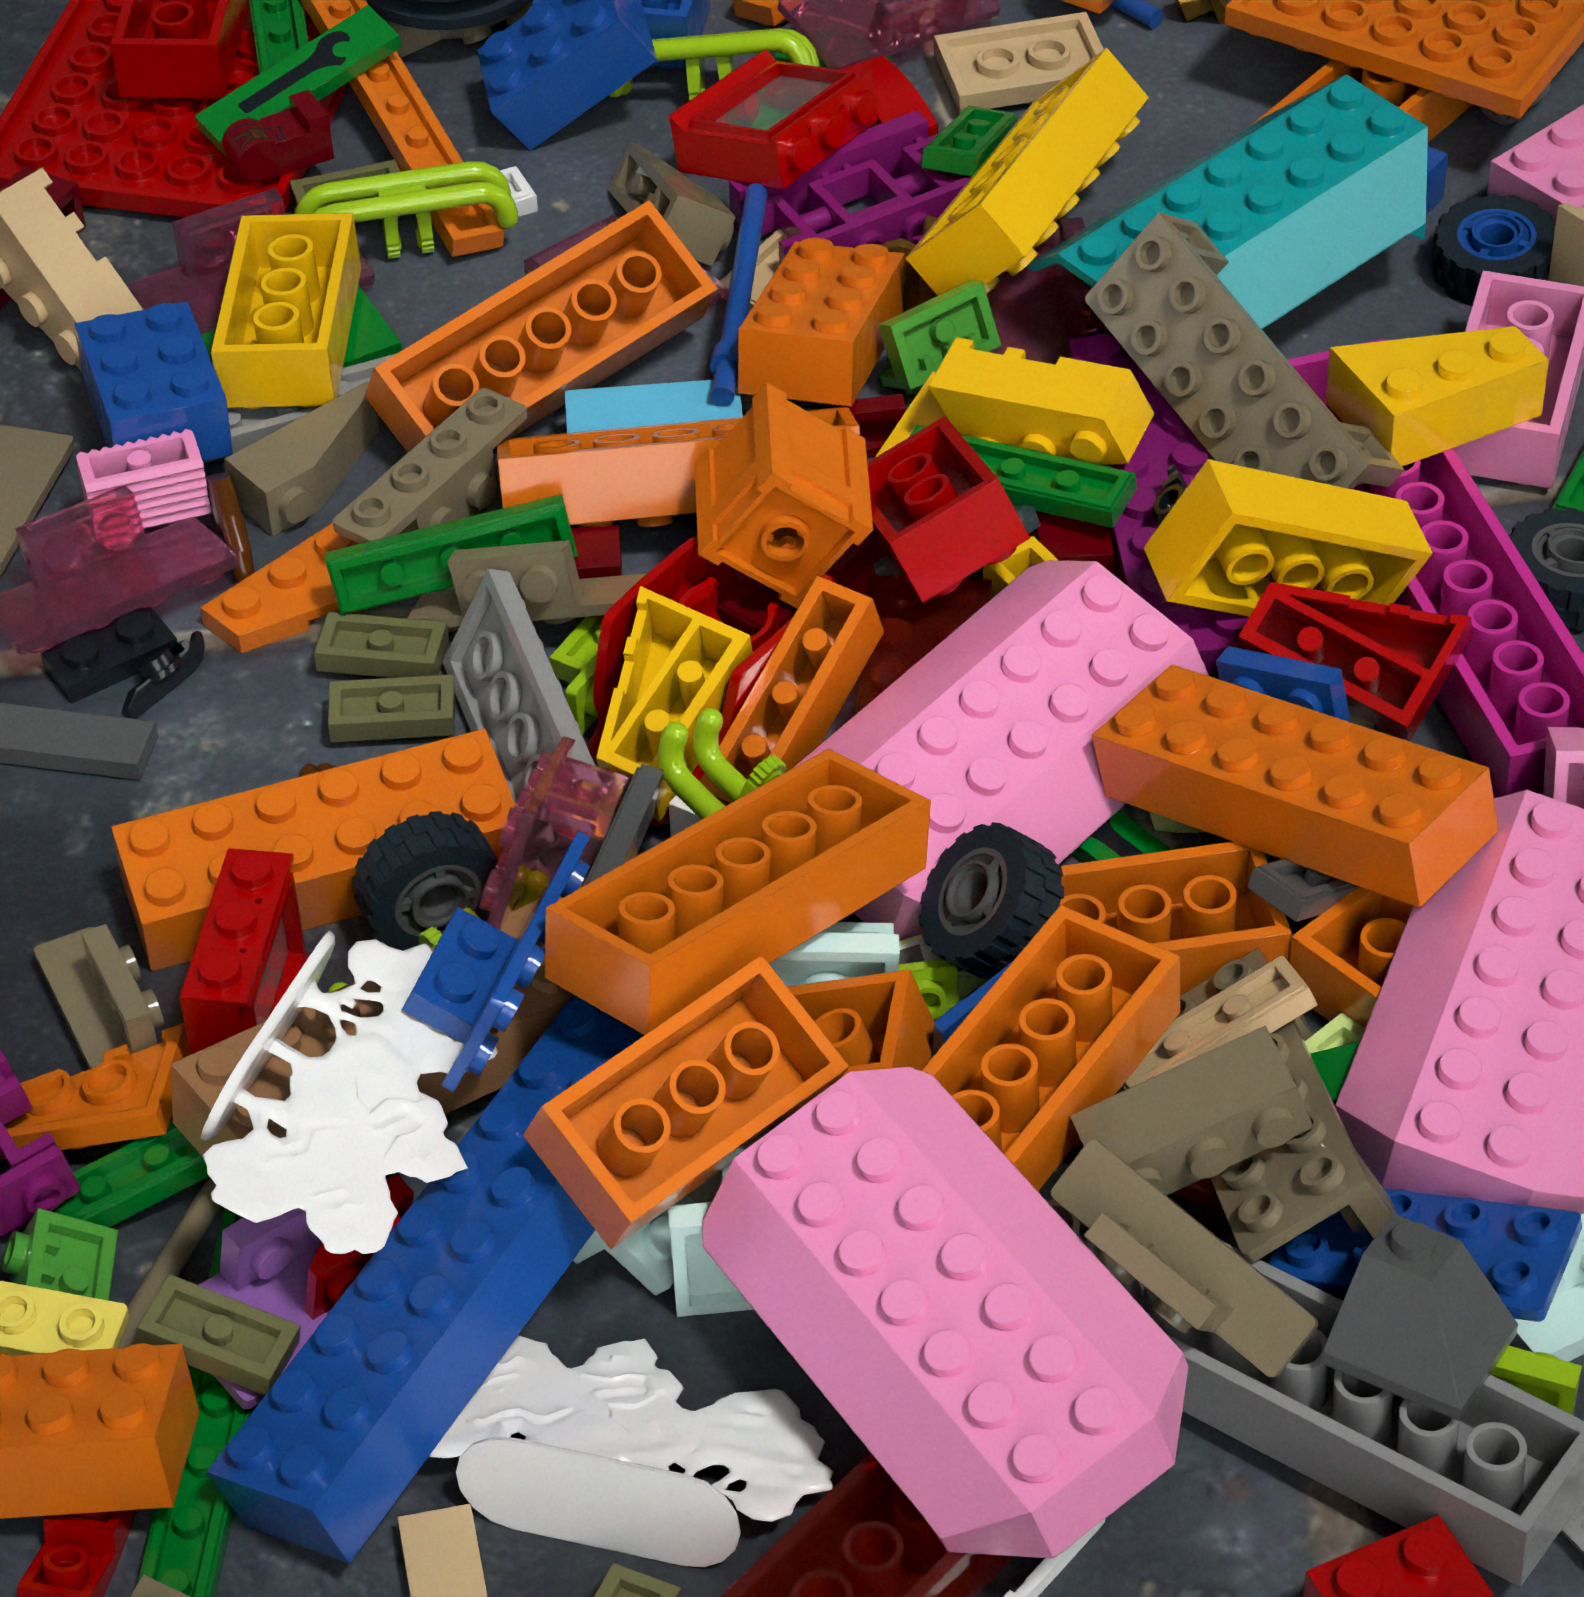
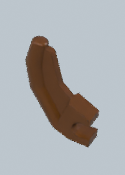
[205,472,254,584]

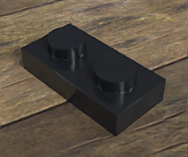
[40,604,177,704]

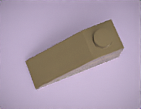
[608,141,735,266]
[224,381,379,537]

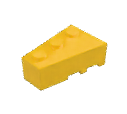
[1325,326,1549,466]
[928,337,1154,465]
[596,586,753,822]

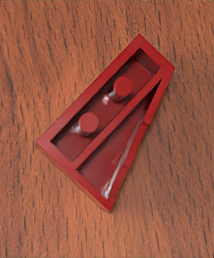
[1238,582,1472,742]

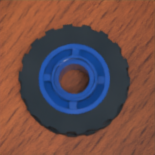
[1433,194,1556,306]

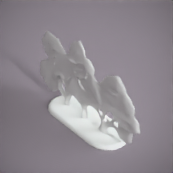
[200,930,498,1254]
[430,1335,833,1567]

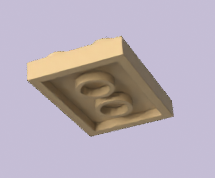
[934,12,1104,113]

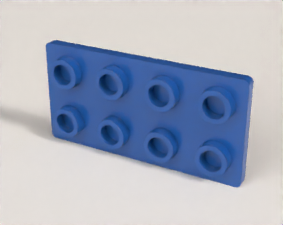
[401,830,590,1092]
[1268,1189,1582,1322]

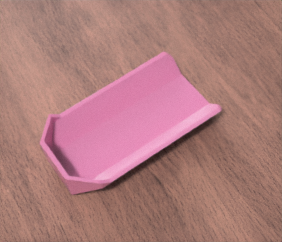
[793,560,1209,941]
[1335,790,1584,1214]
[702,1067,1189,1558]

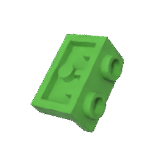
[878,280,1002,394]
[2,1208,118,1301]

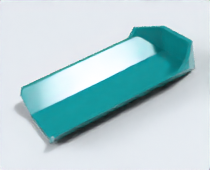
[1026,74,1428,329]

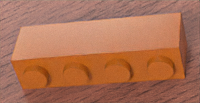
[700,576,884,806]

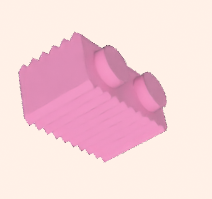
[76,429,211,540]

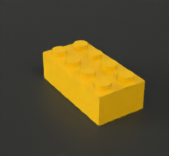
[211,213,361,409]
[1143,459,1433,617]

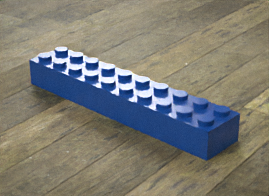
[206,994,644,1564]

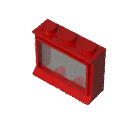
[668,49,878,189]
[179,848,310,1054]

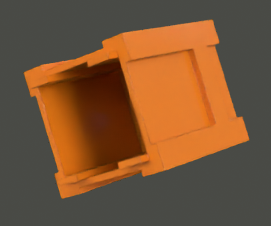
[695,382,873,609]

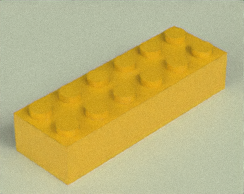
[905,48,1149,295]

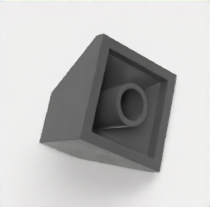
[1321,1214,1518,1421]

